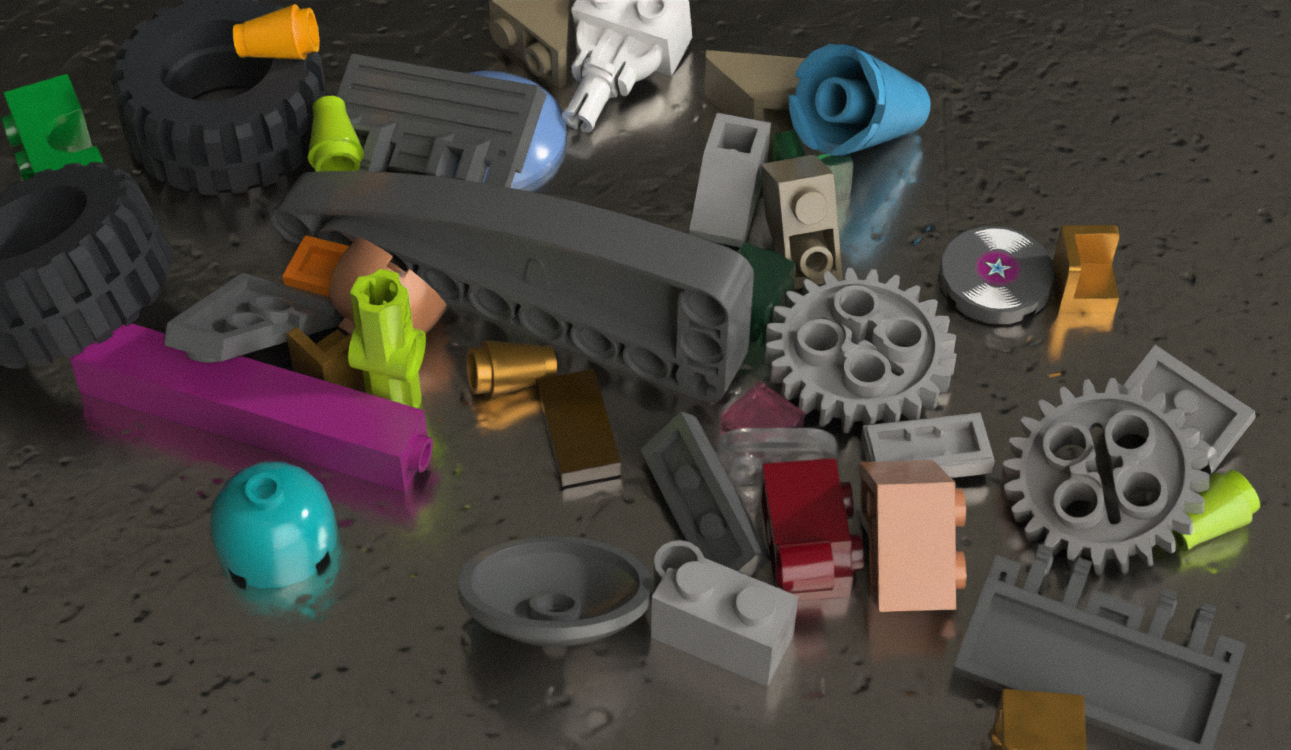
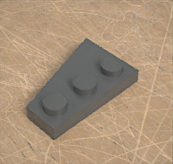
[165,273,344,363]

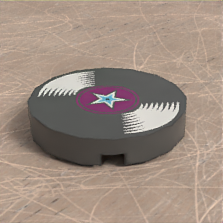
[939,226,1055,324]

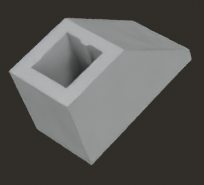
[689,113,771,248]

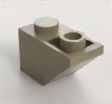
[489,0,571,89]
[704,50,806,142]
[760,155,843,290]

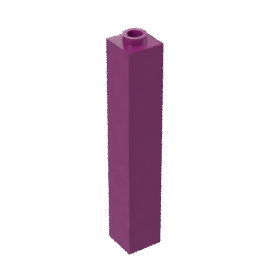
[69,323,433,492]

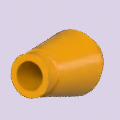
[233,4,320,60]

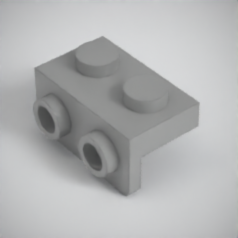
[1117,345,1256,474]

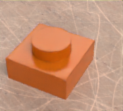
[282,235,350,298]

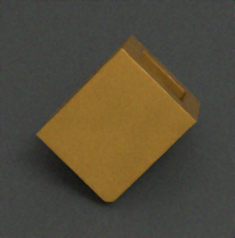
[1053,225,1120,314]
[286,327,365,390]
[995,689,1087,750]

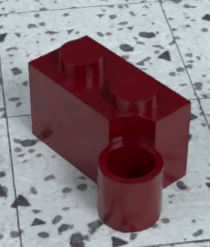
[759,458,864,601]

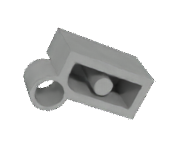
[651,540,798,687]

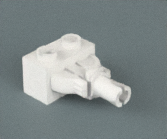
[562,0,692,133]

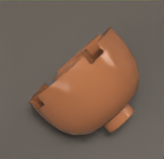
[329,237,447,336]

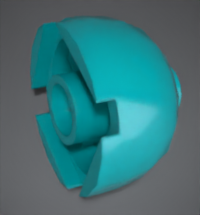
[210,461,337,589]

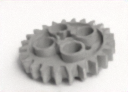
[765,268,957,433]
[1003,378,1209,575]

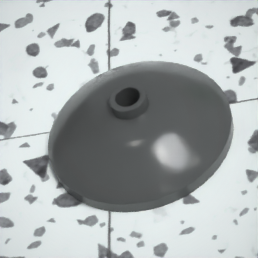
[458,536,653,648]

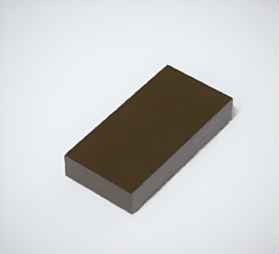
[536,369,621,486]

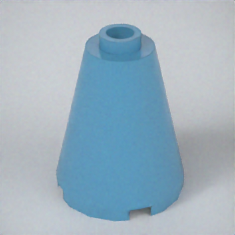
[789,44,930,156]

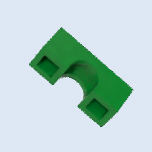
[0,74,104,181]

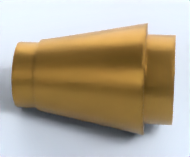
[467,340,557,399]

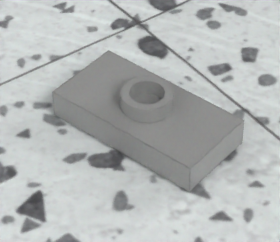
[861,412,995,478]

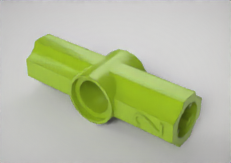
[348,269,426,409]

